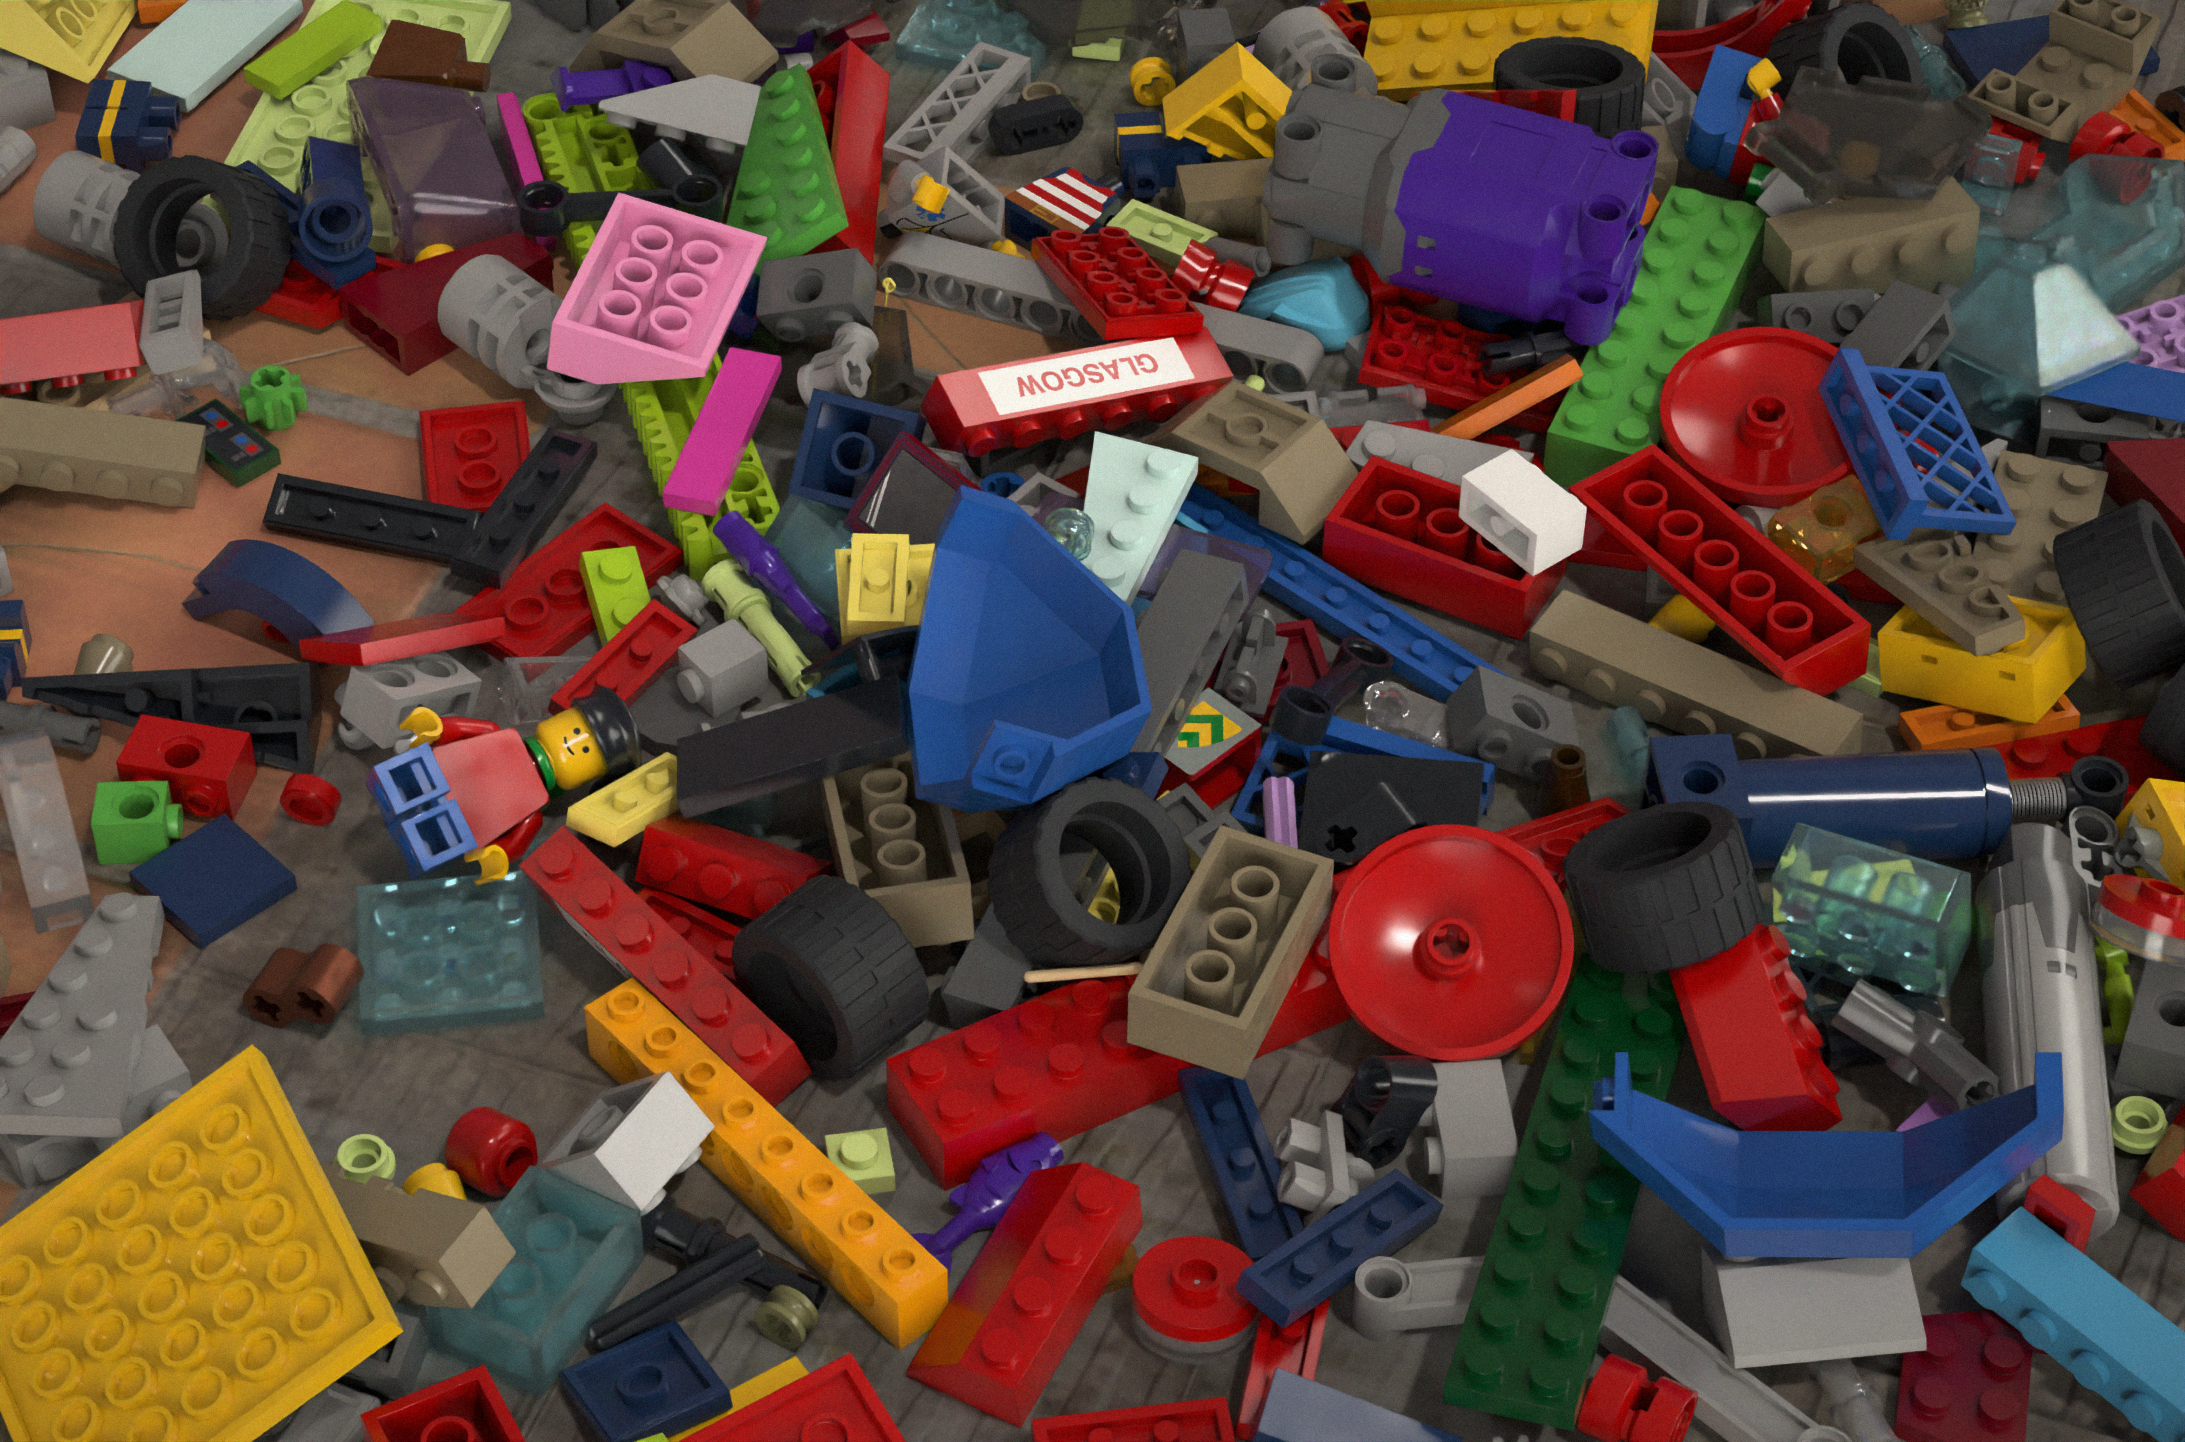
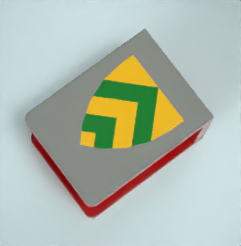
[1154,687,1262,810]

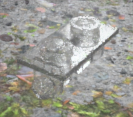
[1318,383,1426,428]

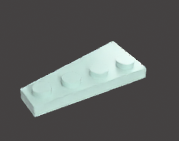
[1077,431,1199,607]

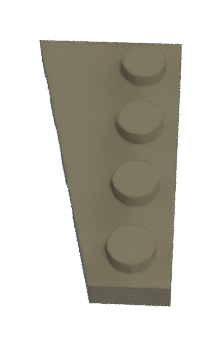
[1853,527,2025,657]

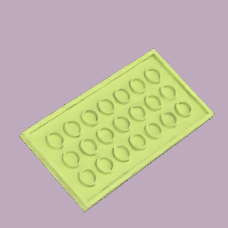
[201,0,512,253]

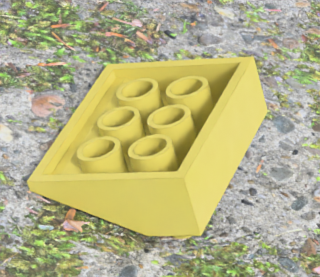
[0,0,138,84]

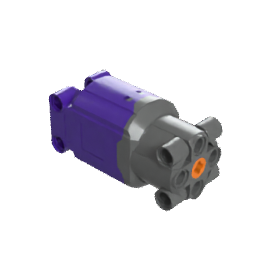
[1262,53,1659,346]

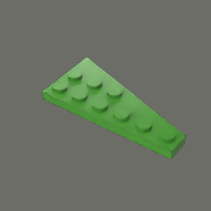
[726,62,849,292]

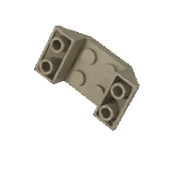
[569,0,779,83]
[1966,0,2160,144]
[1142,380,1359,545]

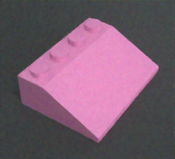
[547,192,767,384]

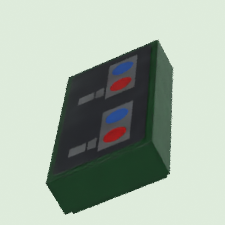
[175,399,281,488]

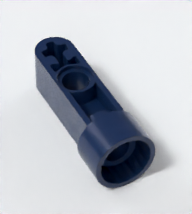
[298,135,373,262]

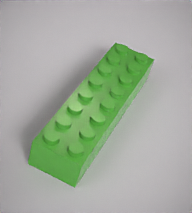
[1543,185,1768,487]

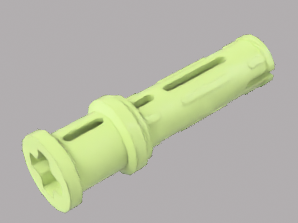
[701,559,821,697]

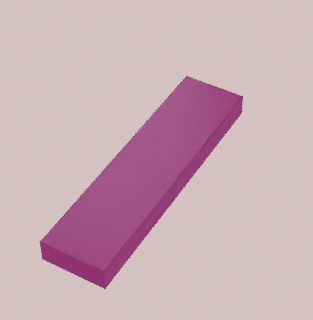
[496,92,557,252]
[662,347,782,516]

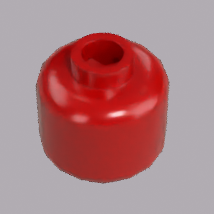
[444,1107,538,1197]

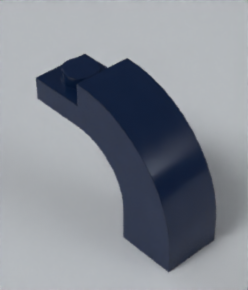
[181,539,375,665]

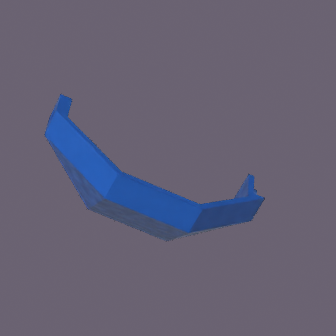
[904,485,1152,813]
[1588,1052,2064,1258]

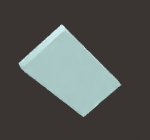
[107,0,304,113]

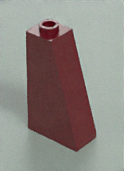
[339,231,554,376]

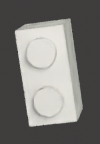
[1459,449,1587,576]

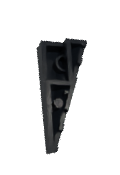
[21,662,322,774]

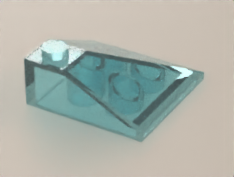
[1943,243,2141,398]

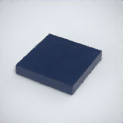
[129,813,297,949]
[558,1319,733,1442]

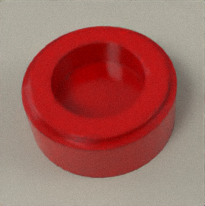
[280,774,342,826]

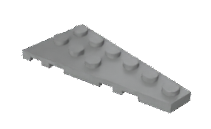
[0,892,165,1138]

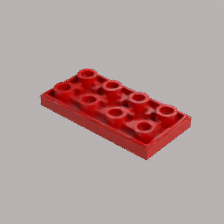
[1031,226,1204,340]
[1357,303,1578,435]

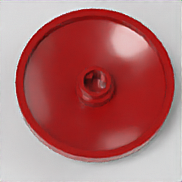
[1659,327,1857,508]
[1328,824,1574,1063]

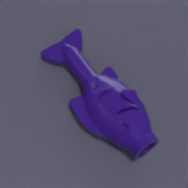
[713,510,840,651]
[910,1132,1064,1279]

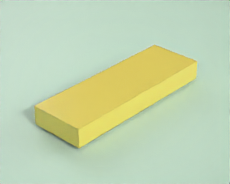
[565,752,679,848]

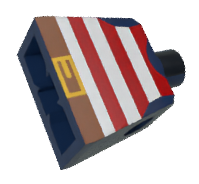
[1004,167,1125,252]

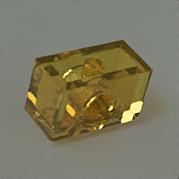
[1767,474,1885,586]

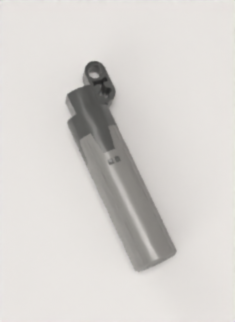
[1975,806,2123,1242]

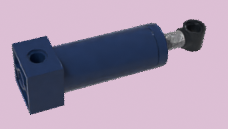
[1639,733,2129,870]

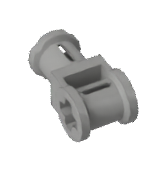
[797,322,879,408]

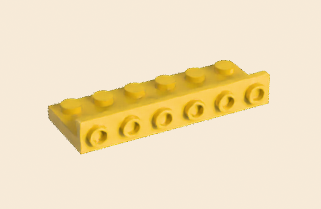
[1364,0,1658,102]

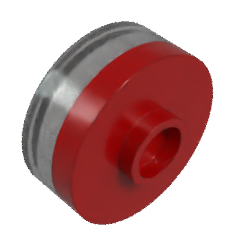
[2088,874,2185,967]
[1131,1236,1259,1364]

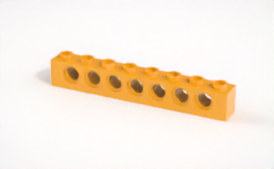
[584,977,949,1351]

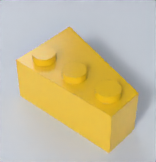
[1162,42,1293,160]

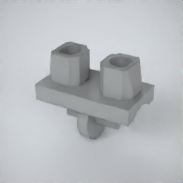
[1273,1110,1375,1230]

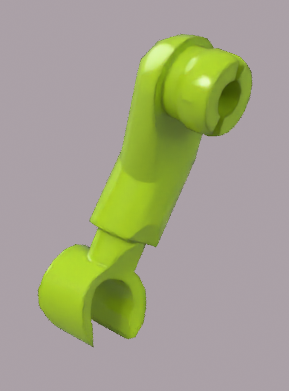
[2094,932,2135,1045]

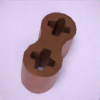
[243,943,364,1028]

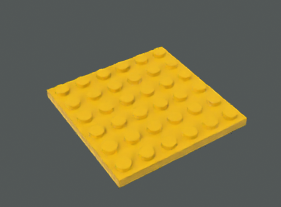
[0,1044,404,1442]

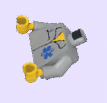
[878,146,1027,259]

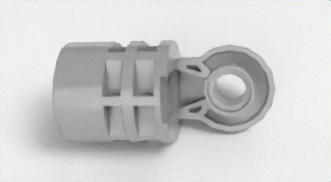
[1252,6,1391,101]
[33,150,231,282]
[437,254,619,425]

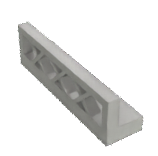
[882,41,1031,166]

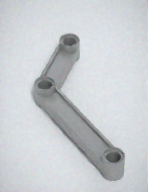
[1352,1255,1852,1442]

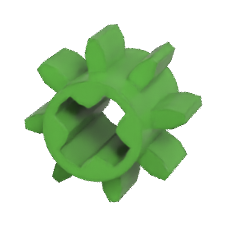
[239,365,308,431]

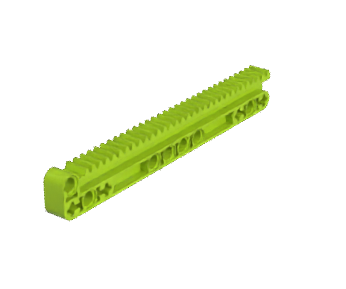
[522,92,783,581]

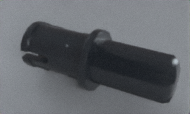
[1478,329,1582,378]

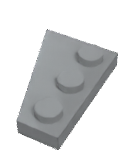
[1346,420,1534,486]

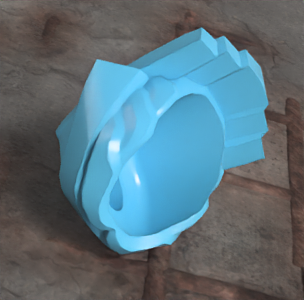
[1239,256,1370,352]

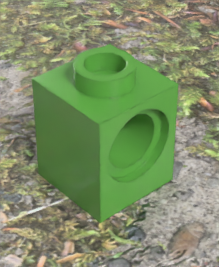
[91,781,184,865]

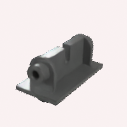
[1213,608,1289,718]

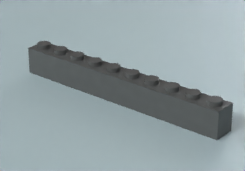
[941,548,1249,1029]

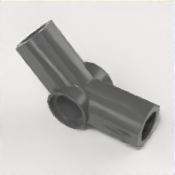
[1831,978,2001,1113]

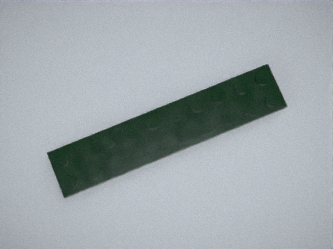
[1443,953,1688,1431]

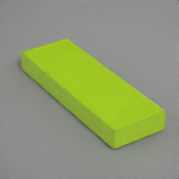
[243,0,382,100]

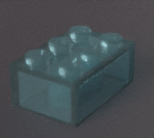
[1771,822,1971,997]
[426,1165,645,1397]

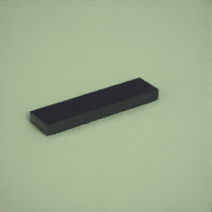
[450,428,598,590]
[262,473,483,564]

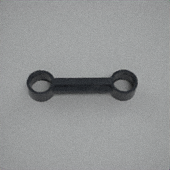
[517,174,724,237]
[1269,637,1394,746]

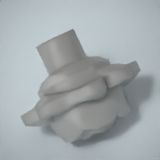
[656,574,708,626]

